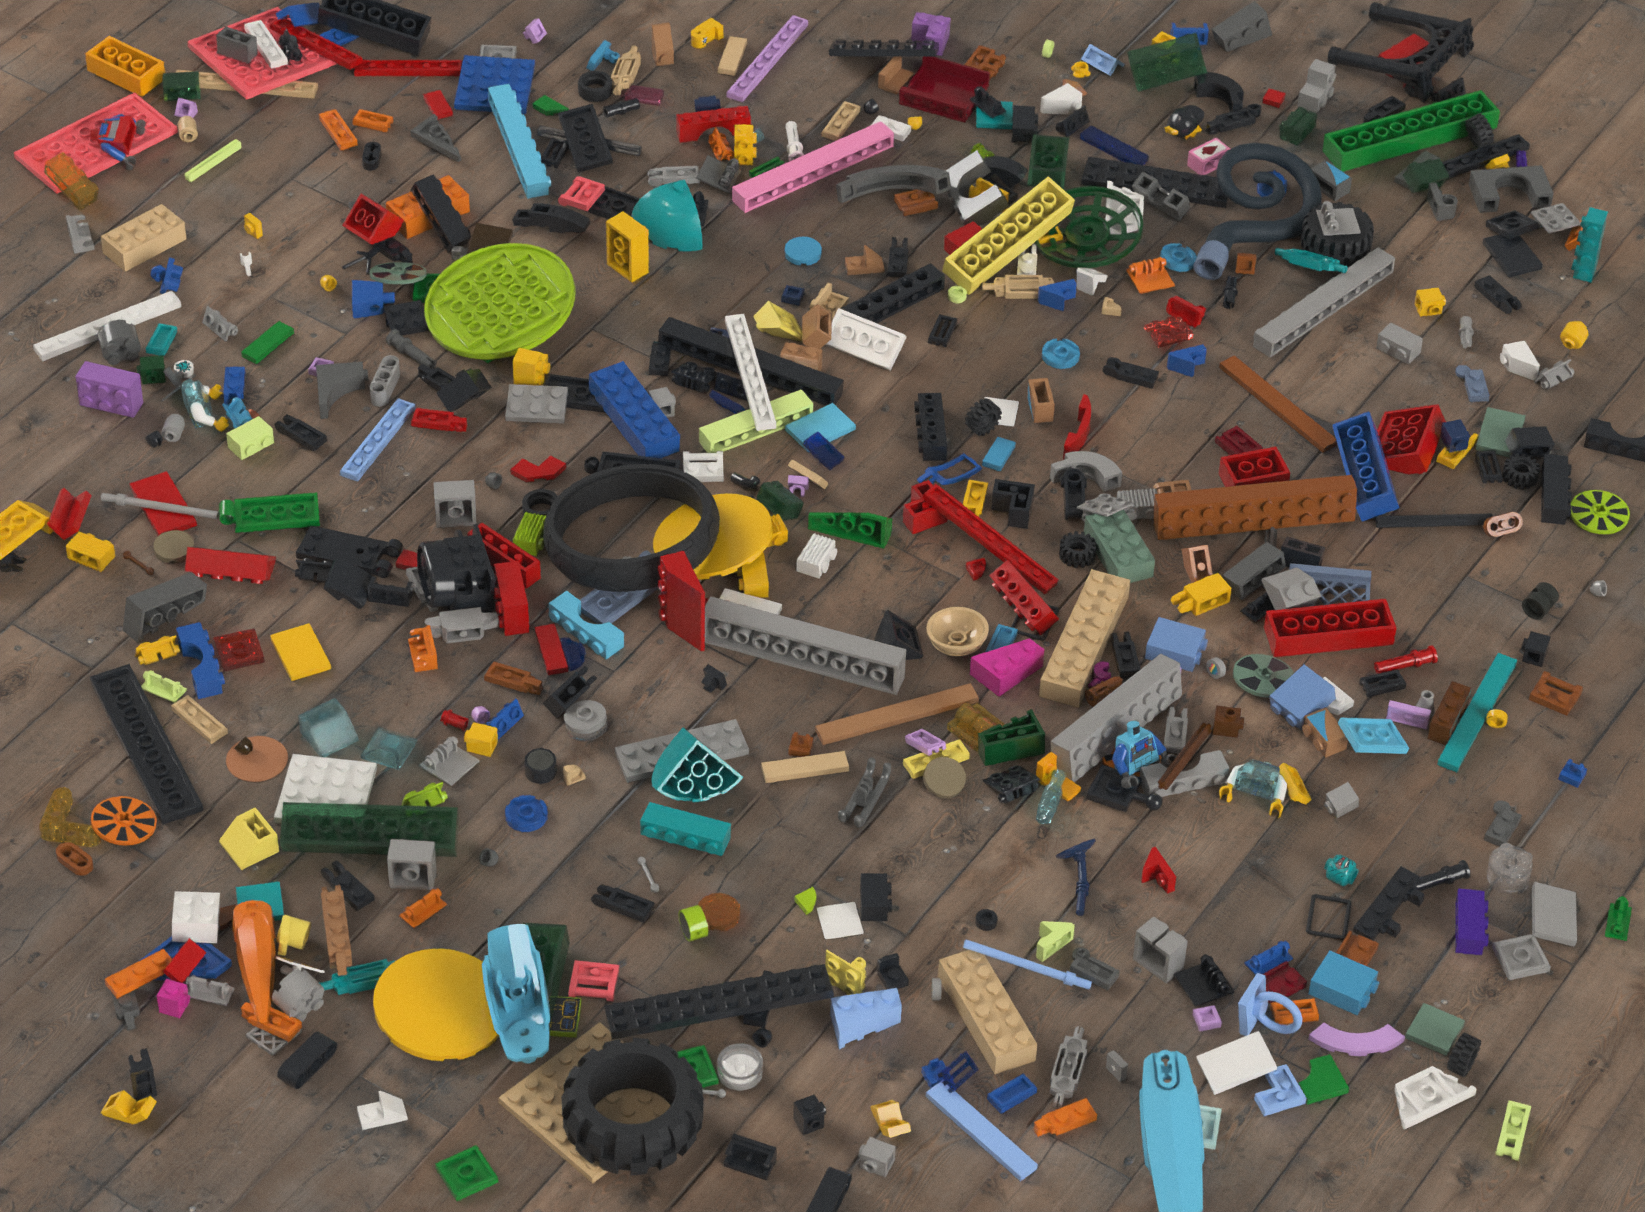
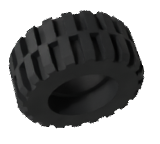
[1301,202,1374,268]

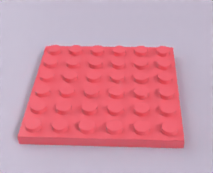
[187,7,337,100]

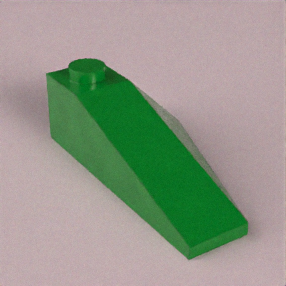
[808,512,892,549]

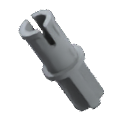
[1458,316,1474,348]

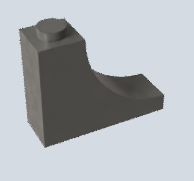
[316,361,368,419]

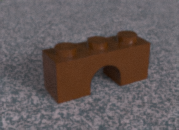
[1427,681,1472,745]

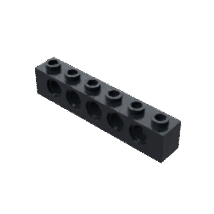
[842,263,945,323]

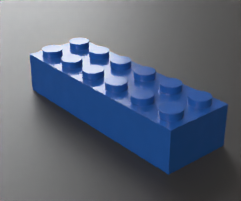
[589,361,680,458]
[1332,411,1400,522]

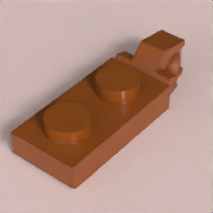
[484,662,543,695]

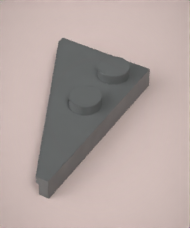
[410,114,461,162]

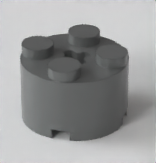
[97,320,141,365]

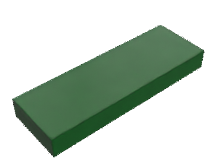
[241,321,294,364]

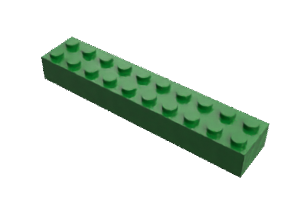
[1322,90,1500,172]

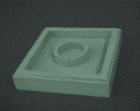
[1405,1003,1465,1056]

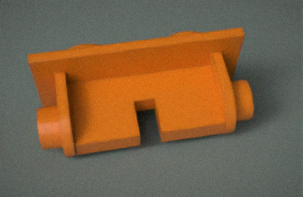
[708,127,734,161]
[399,888,447,928]

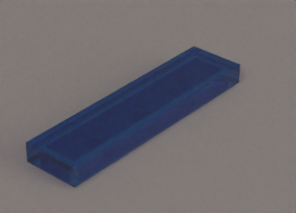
[1080,125,1149,165]

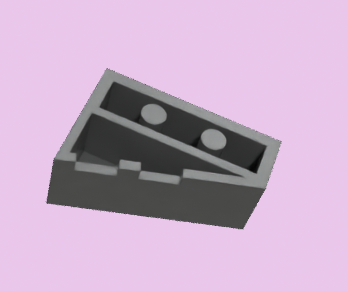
[1212,1,1272,52]

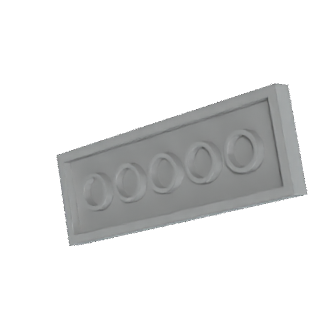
[615,719,749,783]

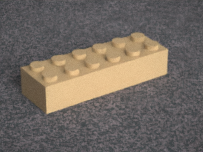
[938,950,1037,1074]

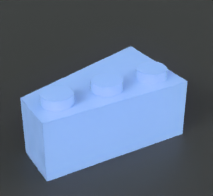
[830,988,902,1049]

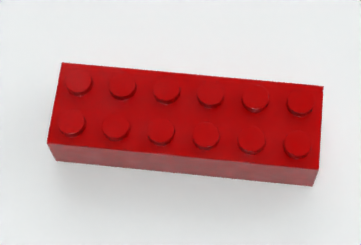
[1264,599,1397,657]

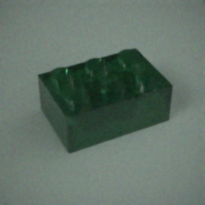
[1028,134,1069,189]

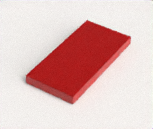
[129,471,197,536]

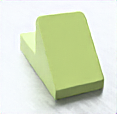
[1036,921,1075,962]

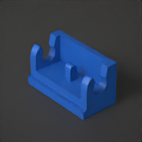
[1170,23,1209,45]

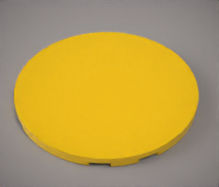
[653,494,773,580]
[373,949,499,1061]

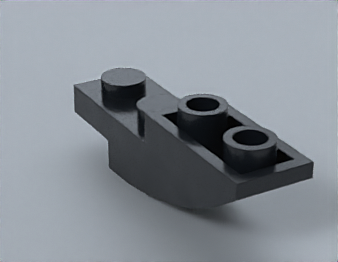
[512,203,590,233]

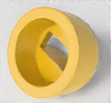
[907,117,922,130]
[320,275,337,291]

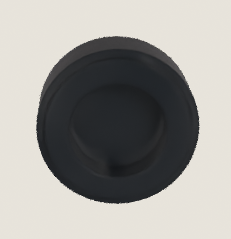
[975,909,998,931]

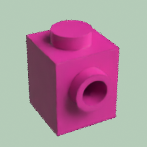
[157,979,190,1018]

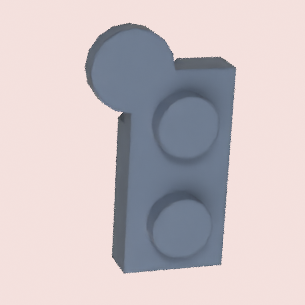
[1455,365,1490,402]

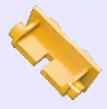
[135,635,180,665]

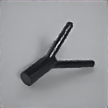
[342,246,380,275]

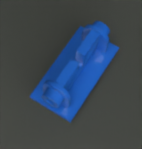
[485,698,524,740]
[1244,941,1293,975]

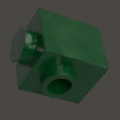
[137,355,166,385]

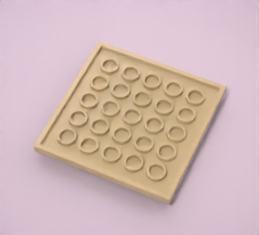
[499,1022,671,1183]

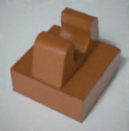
[1236,252,1256,275]
[788,732,814,757]

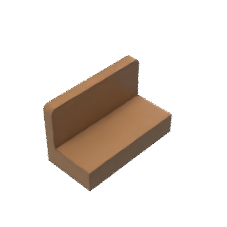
[878,56,913,94]

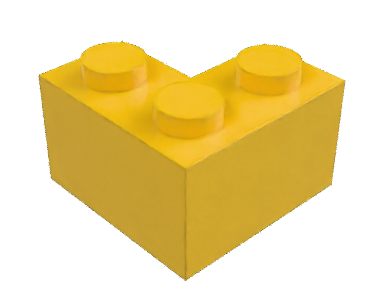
[513,348,551,386]

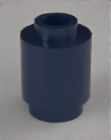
[694,95,721,112]

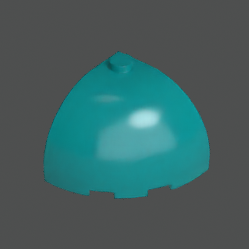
[632,179,702,251]
[652,727,743,802]

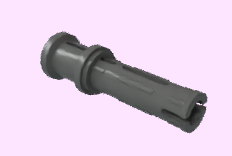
[386,329,437,369]

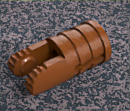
[1085,676,1123,707]

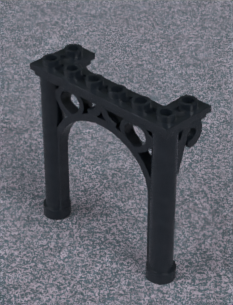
[1327,2,1474,103]

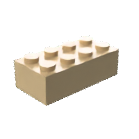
[101,204,186,272]

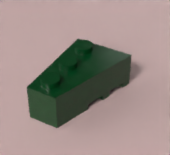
[978,709,1045,766]

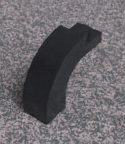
[1193,72,1244,112]

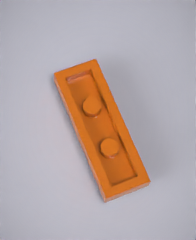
[319,109,358,150]
[105,949,172,998]

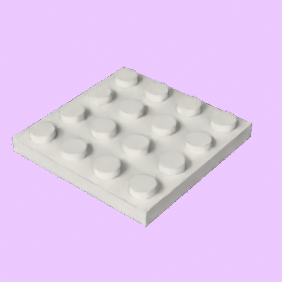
[274,754,377,832]

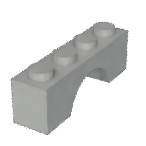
[1140,750,1230,797]

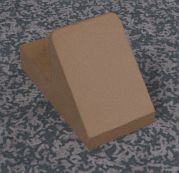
[845,245,885,275]

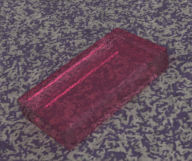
[625,85,664,106]

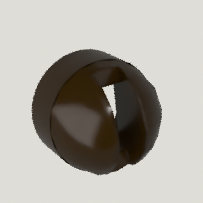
[234,736,253,755]

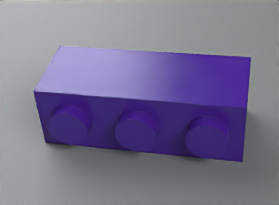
[1455,888,1489,955]

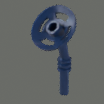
[1056,838,1096,916]

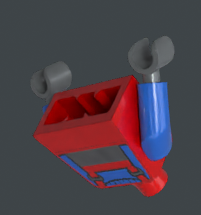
[90,114,146,170]

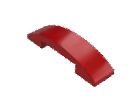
[1063,394,1091,459]

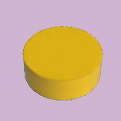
[1486,709,1508,728]

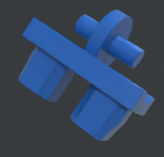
[150,257,183,294]

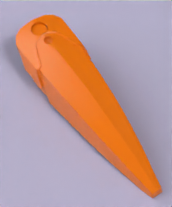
[232,900,276,1023]

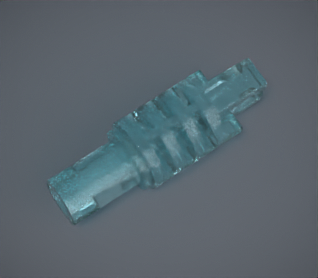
[1036,770,1066,824]

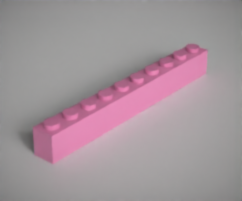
[732,121,894,213]

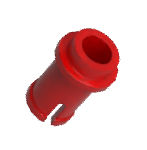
[440,710,469,731]

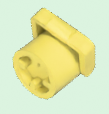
[276,915,311,956]

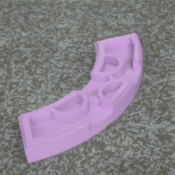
[1309,1023,1405,1056]

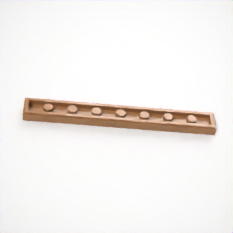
[815,683,979,745]

